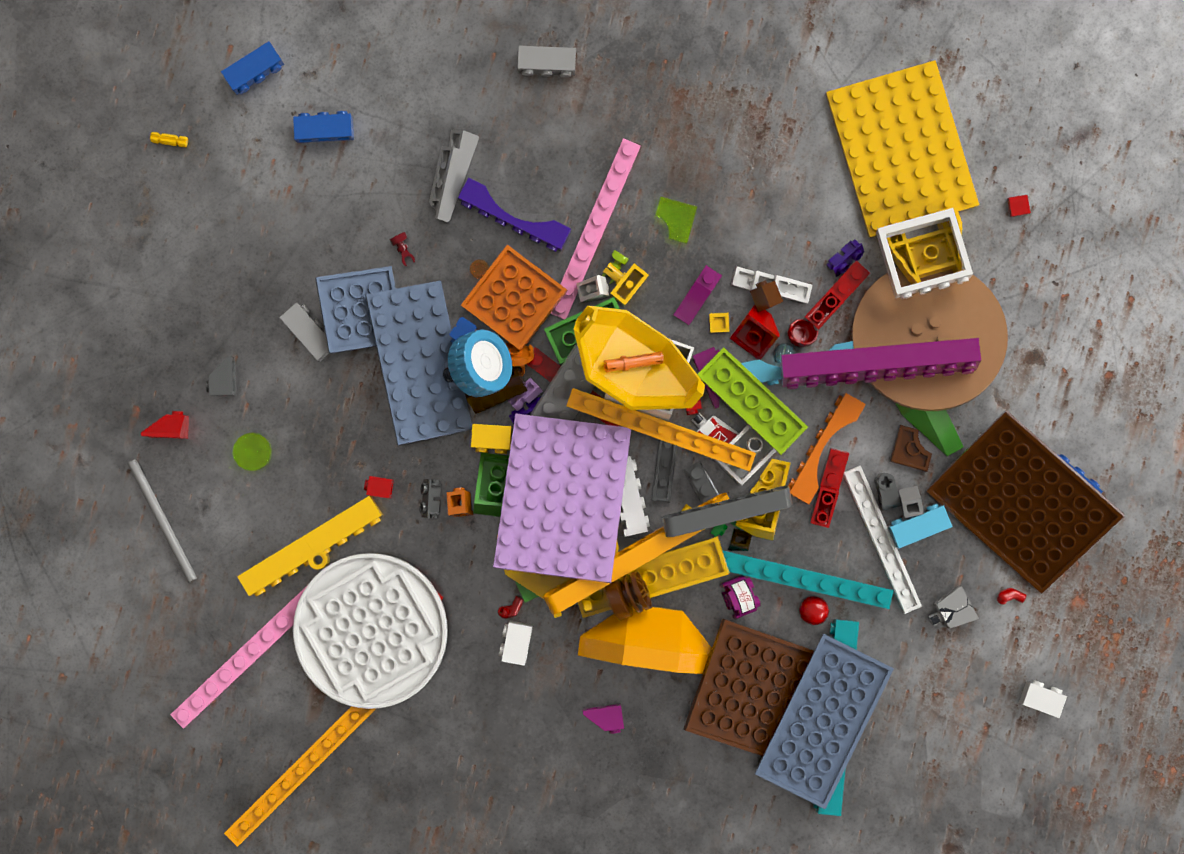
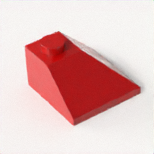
[730,305,780,360]
[141,411,189,439]

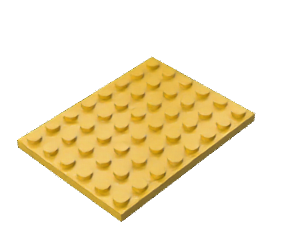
[825,60,979,238]

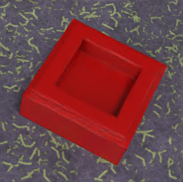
[1007,195,1031,217]

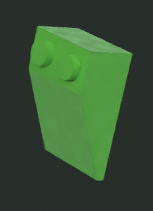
[473,453,509,517]

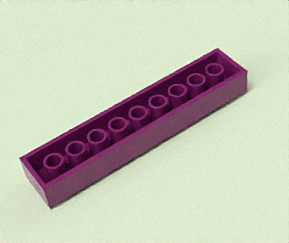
[780,338,981,389]

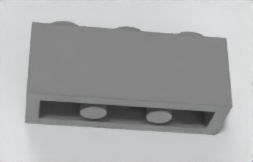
[518,46,576,77]
[280,302,329,362]

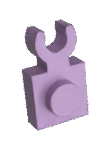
[508,377,542,411]

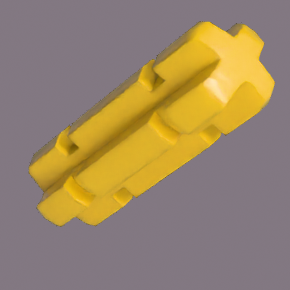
[150,132,188,148]

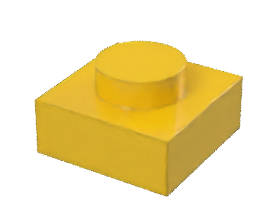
[709,313,730,333]

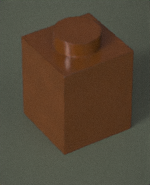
[750,280,783,312]

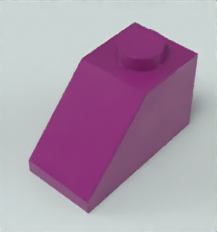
[583,703,624,734]

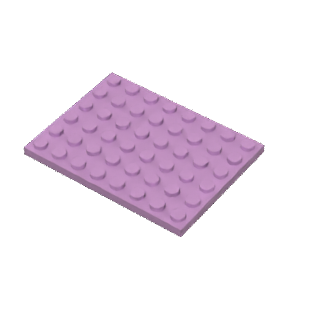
[493,414,631,583]

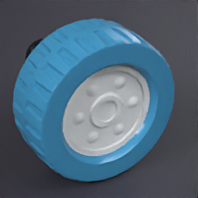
[443,329,512,397]

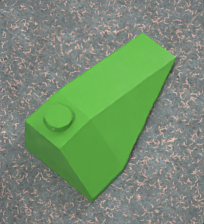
[895,403,964,456]

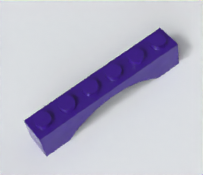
[458,177,571,252]

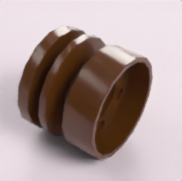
[605,570,652,621]

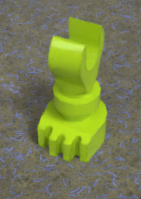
[602,250,629,284]

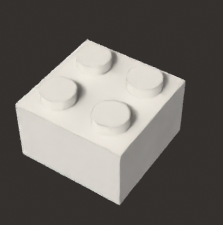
[499,620,533,666]

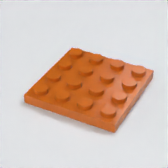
[461,245,568,350]

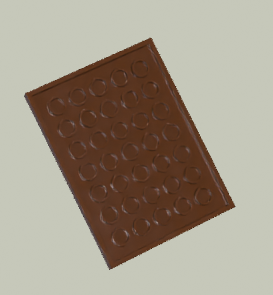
[926,410,1124,594]

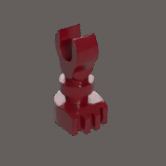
[389,232,415,267]

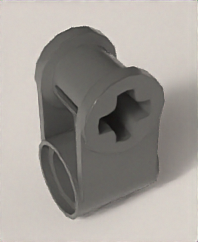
[875,473,901,511]

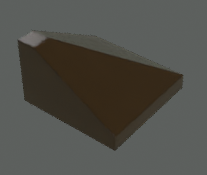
[728,528,752,551]

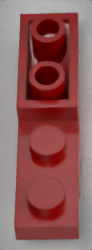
[805,260,870,330]
[810,447,850,528]

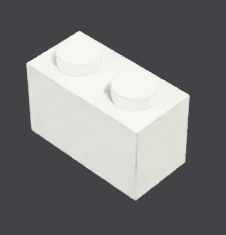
[1019,680,1067,718]

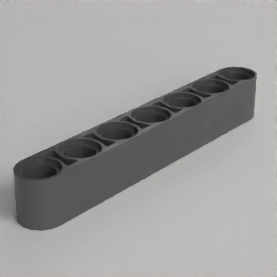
[662,486,793,537]

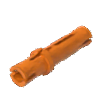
[604,351,664,373]

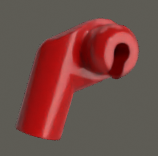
[997,588,1027,605]
[498,596,524,619]

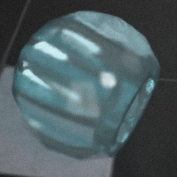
[773,343,797,363]

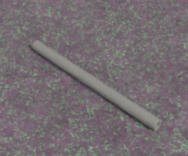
[127,459,197,582]

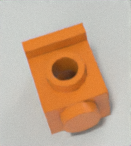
[447,488,473,517]

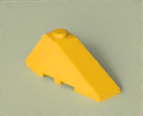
[736,459,791,541]

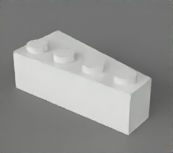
[620,456,650,537]

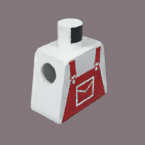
[691,413,739,460]

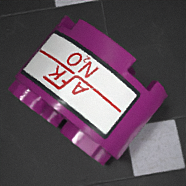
[720,575,761,620]

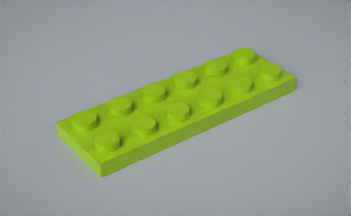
[697,347,808,455]

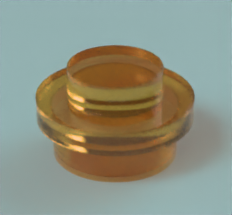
[470,259,489,279]

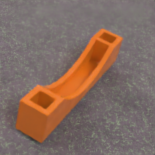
[788,393,866,505]

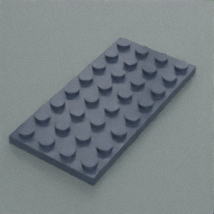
[365,281,472,445]
[755,634,894,809]

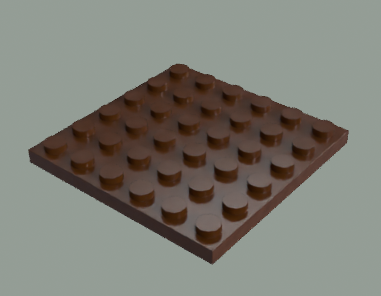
[683,619,814,756]

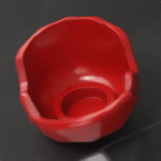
[787,319,818,348]
[799,596,830,625]

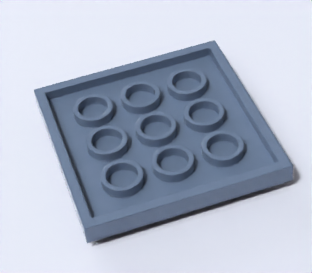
[315,266,396,354]

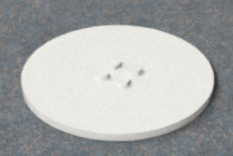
[293,553,448,709]

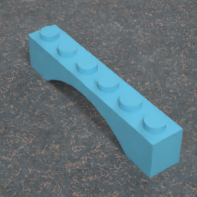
[741,341,854,386]

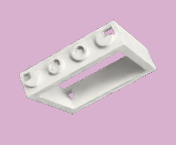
[876,208,973,299]

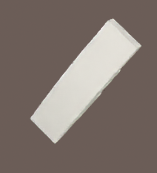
[731,266,813,304]

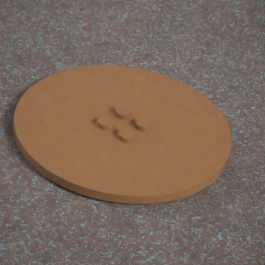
[852,268,1008,411]

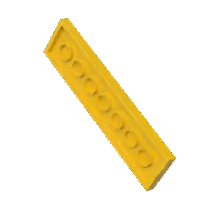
[578,536,730,618]

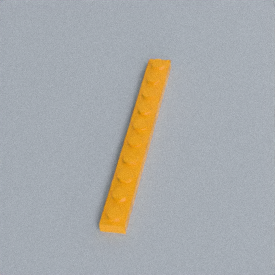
[566,388,756,471]
[224,706,376,847]

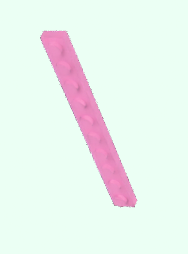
[550,138,641,320]
[170,585,308,729]

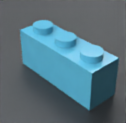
[888,503,952,548]

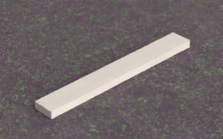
[843,465,922,614]

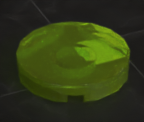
[233,433,272,471]

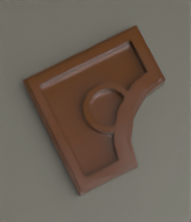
[889,425,932,472]

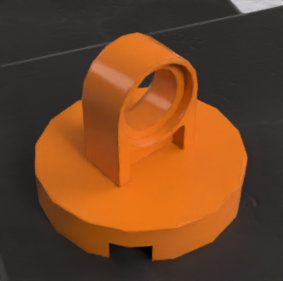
[505,342,534,376]

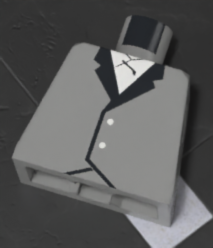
[928,585,979,628]

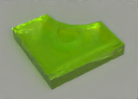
[655,197,697,244]

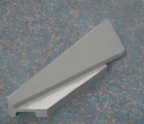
[429,130,479,222]

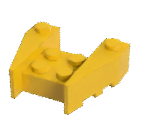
[887,206,962,285]

